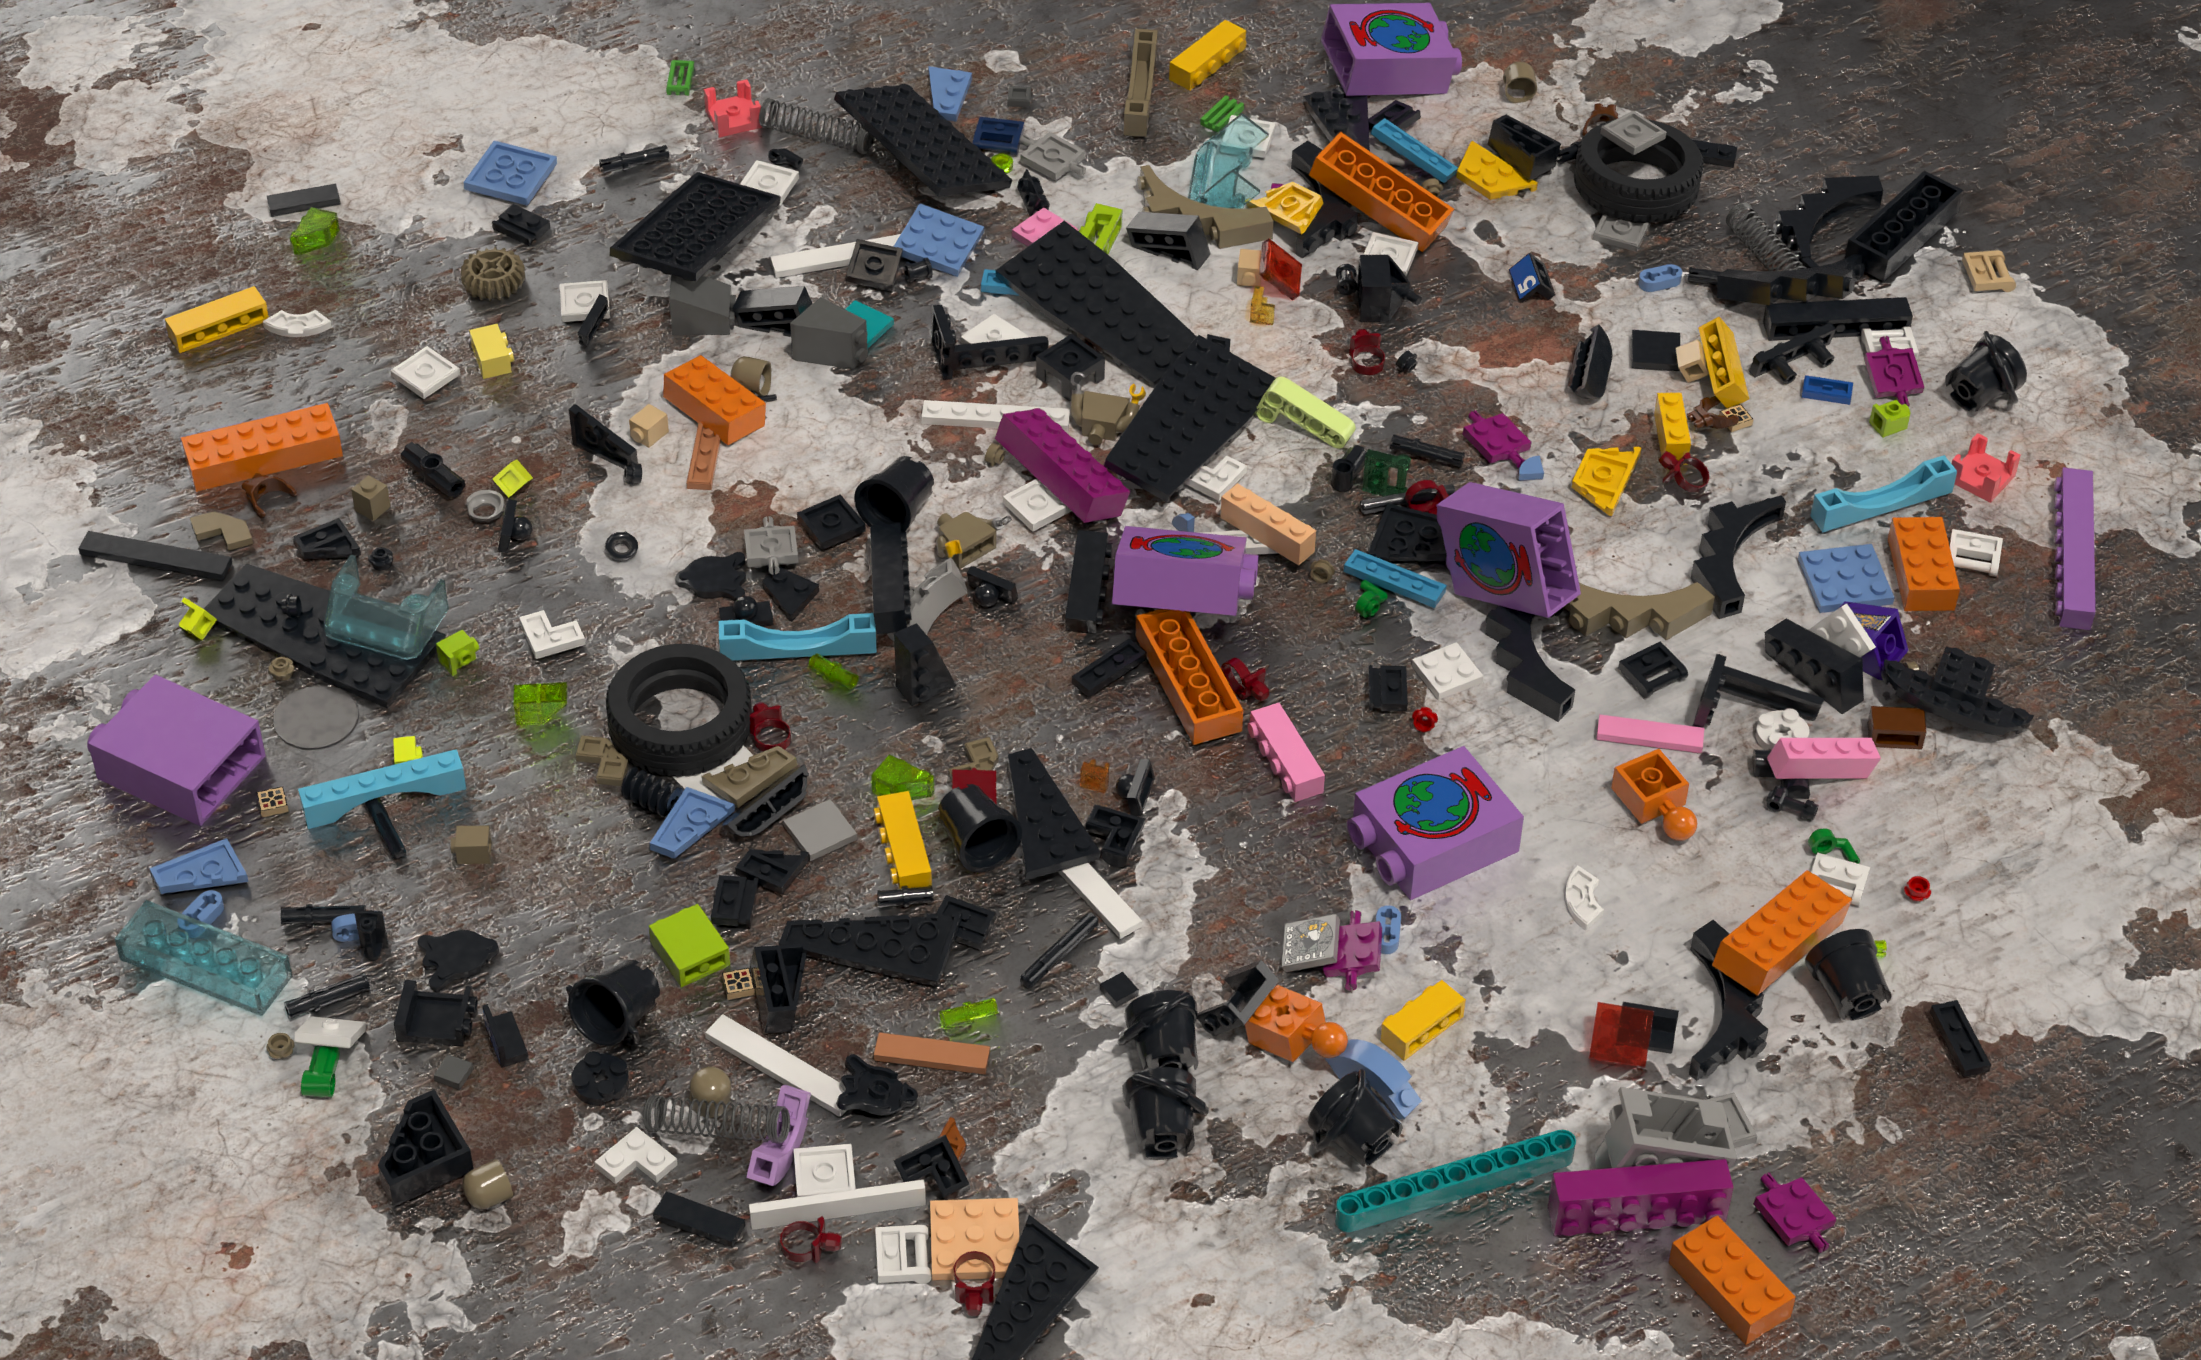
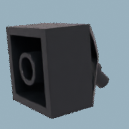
[1357,255,1422,322]

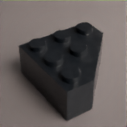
[378,1089,474,1206]

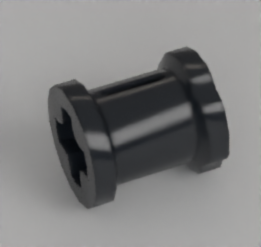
[903,257,933,283]
[1336,264,1358,295]

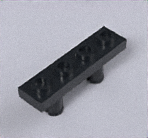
[1749,323,1836,384]

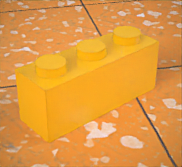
[1654,392,1691,465]
[1380,980,1466,1061]

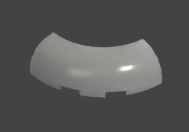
[887,558,968,641]

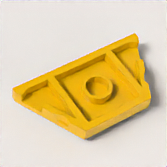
[1456,141,1538,200]
[1245,182,1323,235]
[1571,447,1641,516]

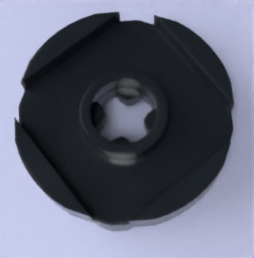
[571,1051,629,1106]

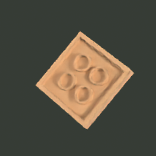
[930,1198,1019,1281]

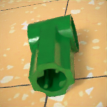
[301,1045,340,1098]

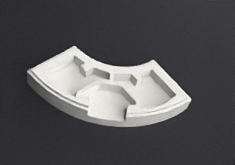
[263,310,332,337]
[1565,865,1604,930]

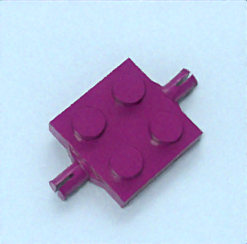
[1864,336,1925,407]
[1462,410,1532,468]
[1323,910,1382,991]
[1753,1172,1836,1253]

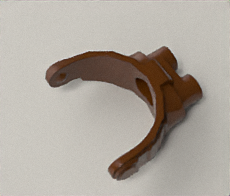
[1582,103,1618,136]
[1687,396,1739,430]
[242,473,297,518]

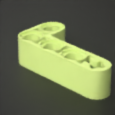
[1256,376,1356,449]

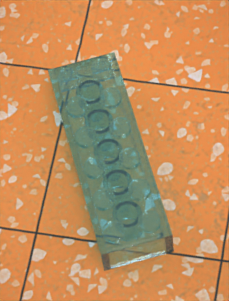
[115,900,293,1016]

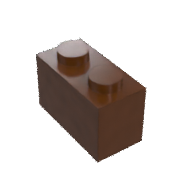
[1867,706,1926,750]

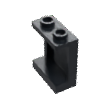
[1197,960,1279,1036]
[394,980,478,1047]

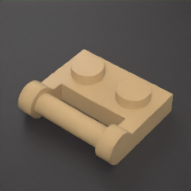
[1962,250,2016,292]

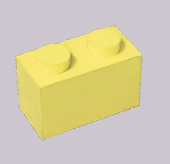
[469,324,514,379]

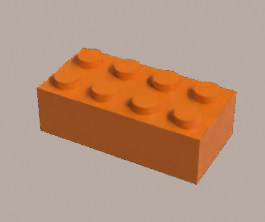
[663,355,766,445]
[1888,517,1960,611]
[1668,1215,1796,1345]

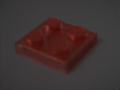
[1259,238,1302,301]
[1589,1002,1654,1068]

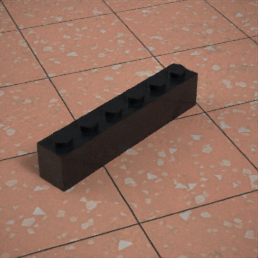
[1763,297,1913,341]
[870,523,912,634]

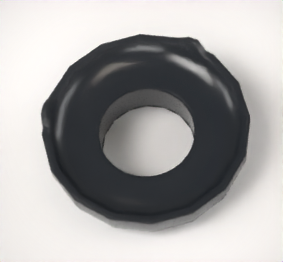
[604,531,638,561]

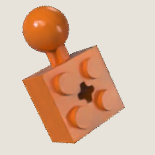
[1611,749,1698,841]
[1245,985,1348,1062]

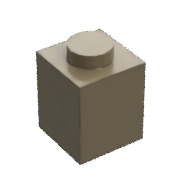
[351,475,391,521]
[451,825,492,864]

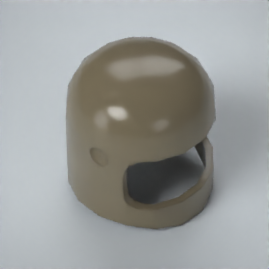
[1503,61,1537,103]
[730,356,772,396]
[690,1067,731,1118]
[463,1159,513,1210]

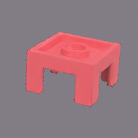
[704,79,762,138]
[1951,433,2021,503]

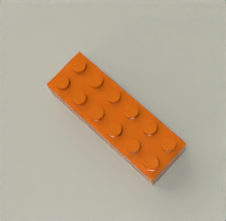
[1309,132,1454,253]
[181,403,343,492]
[1136,609,1243,745]
[1712,870,1852,995]

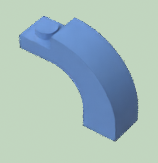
[1325,1039,1422,1120]

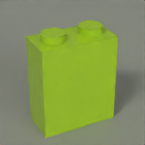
[649,904,730,988]

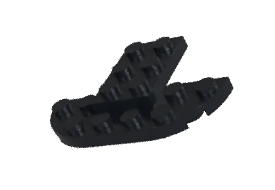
[1881,646,2034,736]

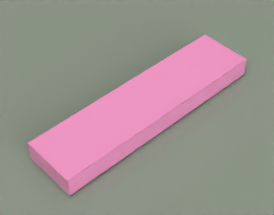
[1596,714,1704,753]

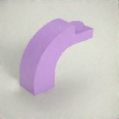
[746,1085,811,1186]

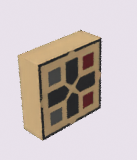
[1719,404,1753,432]
[256,786,289,817]
[722,968,755,1000]

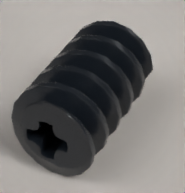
[621,767,683,817]

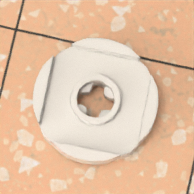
[1755,709,1810,750]

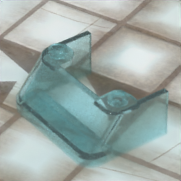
[1188,113,1269,209]
[324,555,449,659]

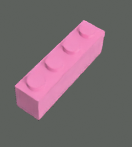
[1247,703,1325,802]
[1767,738,1881,779]

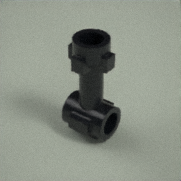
[1766,786,1819,820]

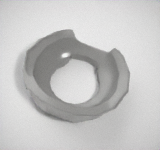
[466,490,505,523]

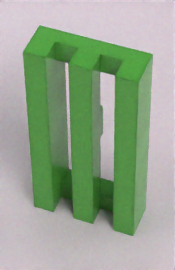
[666,60,694,96]
[1200,95,1244,133]

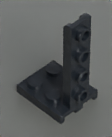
[930,305,1049,380]
[1692,654,1824,728]

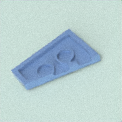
[928,66,972,122]
[650,787,735,859]
[149,838,249,894]

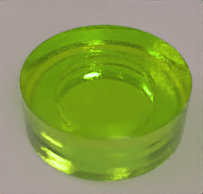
[991,153,1013,174]

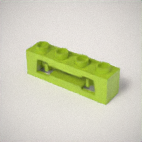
[1079,203,1123,254]

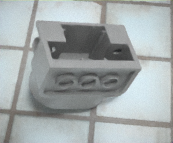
[1595,1087,1737,1169]

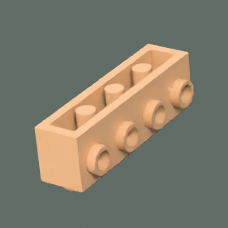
[1220,483,1316,565]

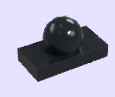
[498,499,533,553]
[967,566,1018,607]
[719,595,774,627]
[1116,759,1155,816]

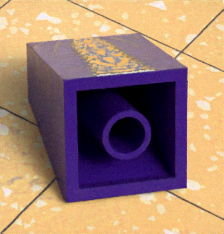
[1838,601,1909,680]

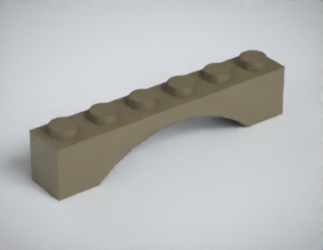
[1124,29,1158,137]

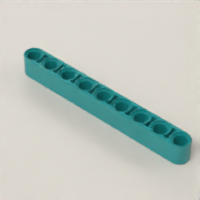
[1335,1130,1576,1232]

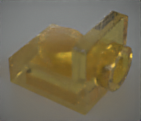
[1250,286,1275,325]

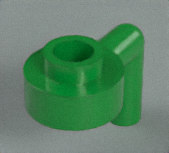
[1355,580,1388,618]
[1808,828,1860,864]

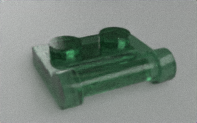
[1362,449,1411,496]

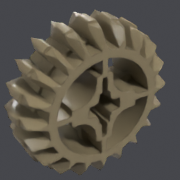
[460,246,525,302]

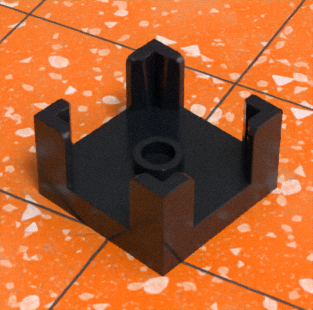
[1036,334,1105,402]

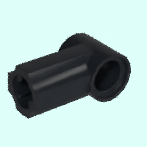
[1331,445,1369,492]

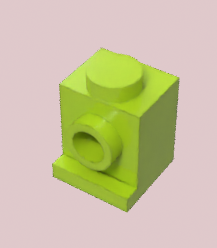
[1869,400,1911,437]
[436,630,479,676]

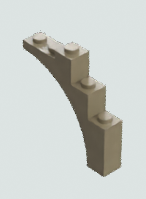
[1137,165,1274,249]
[1564,582,1715,640]

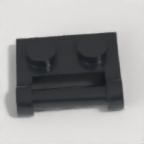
[1618,641,1688,698]

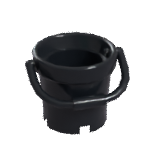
[1945,331,2027,412]
[566,960,660,1046]
[1117,990,1199,1071]
[1122,1067,1209,1160]
[1307,1069,1403,1167]

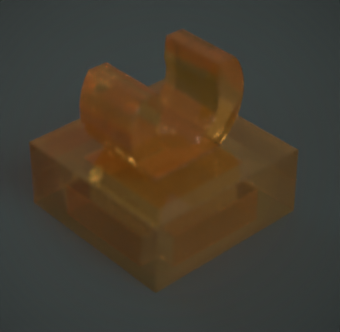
[1080,759,1109,794]

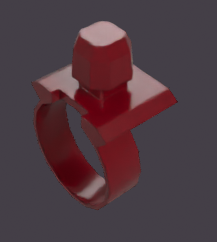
[1349,329,1385,375]
[1658,451,1710,493]
[1405,480,1449,515]
[1221,657,1270,701]
[750,702,791,752]
[780,1216,842,1264]
[954,1251,995,1316]

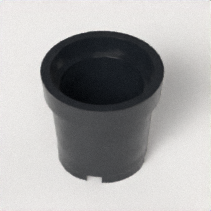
[854,456,934,532]
[937,784,1022,872]
[1805,929,1892,1020]

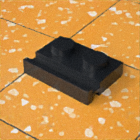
[1368,100,1421,131]
[492,204,551,246]
[1368,665,1408,711]
[711,875,759,927]
[937,895,997,950]

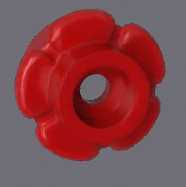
[1412,707,1438,732]
[1904,876,1931,901]

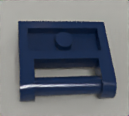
[972,117,1024,156]

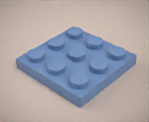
[463,141,557,206]
[894,204,984,277]
[1798,544,1895,613]

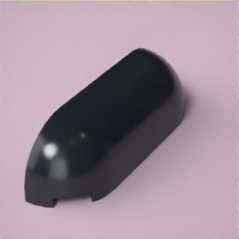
[1568,324,1613,399]
[722,765,809,837]

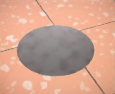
[273,686,358,748]

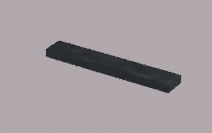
[78,531,232,581]

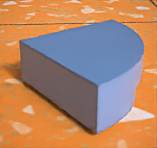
[1519,456,1544,481]
[1172,513,1195,532]

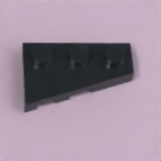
[569,404,638,469]

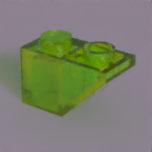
[290,207,340,255]
[513,682,567,726]
[871,755,934,800]

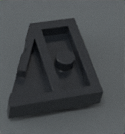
[293,518,361,559]

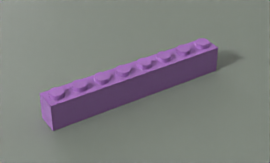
[2054,467,2095,630]

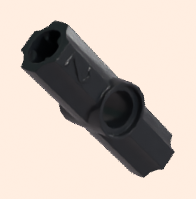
[401,442,465,498]

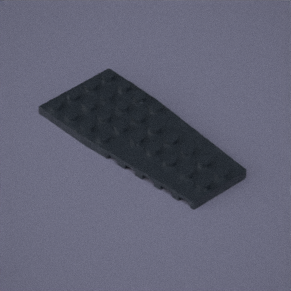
[995,220,1197,388]
[1104,335,1276,502]
[204,564,446,709]

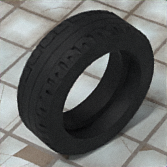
[1574,119,1704,223]
[606,644,752,776]

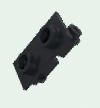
[1017,169,1050,216]
[354,910,389,961]

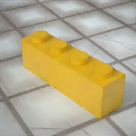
[1169,20,1247,91]
[165,286,269,353]
[1698,317,1749,408]
[873,791,932,889]

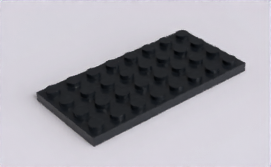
[834,84,1012,197]
[610,172,780,282]

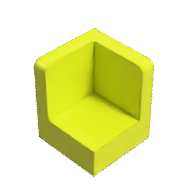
[493,460,533,498]
[179,597,217,640]

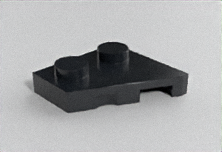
[762,567,819,622]
[735,849,810,895]

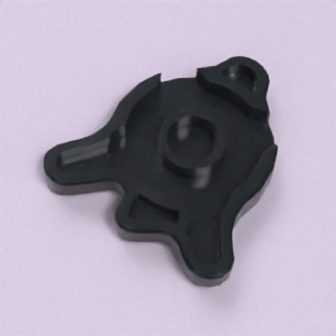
[675,552,746,601]
[417,930,499,992]
[836,1054,918,1115]

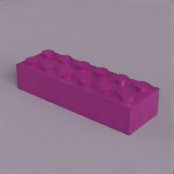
[994,408,1130,523]
[1548,1159,1734,1236]

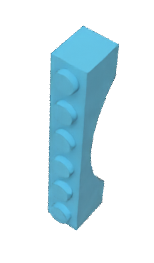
[1810,455,1957,532]
[719,613,877,661]
[298,749,466,829]

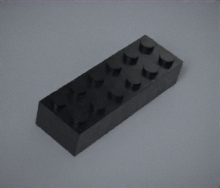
[1845,170,1964,281]

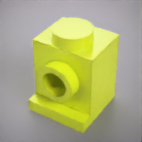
[393,736,423,764]

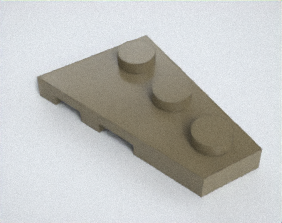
[701,746,797,808]

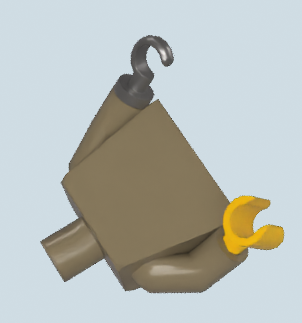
[1071,372,1146,445]
[936,512,1012,570]

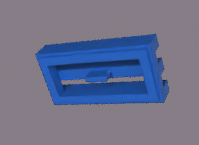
[1802,375,1853,405]

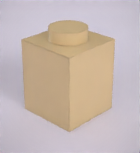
[1237,249,1264,287]
[1676,339,1709,383]
[629,404,669,448]

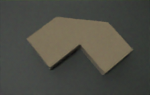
[190,511,253,551]
[576,735,629,786]
[948,737,998,782]

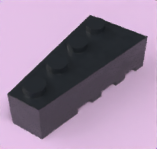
[1065,530,1113,634]
[1764,618,1864,714]

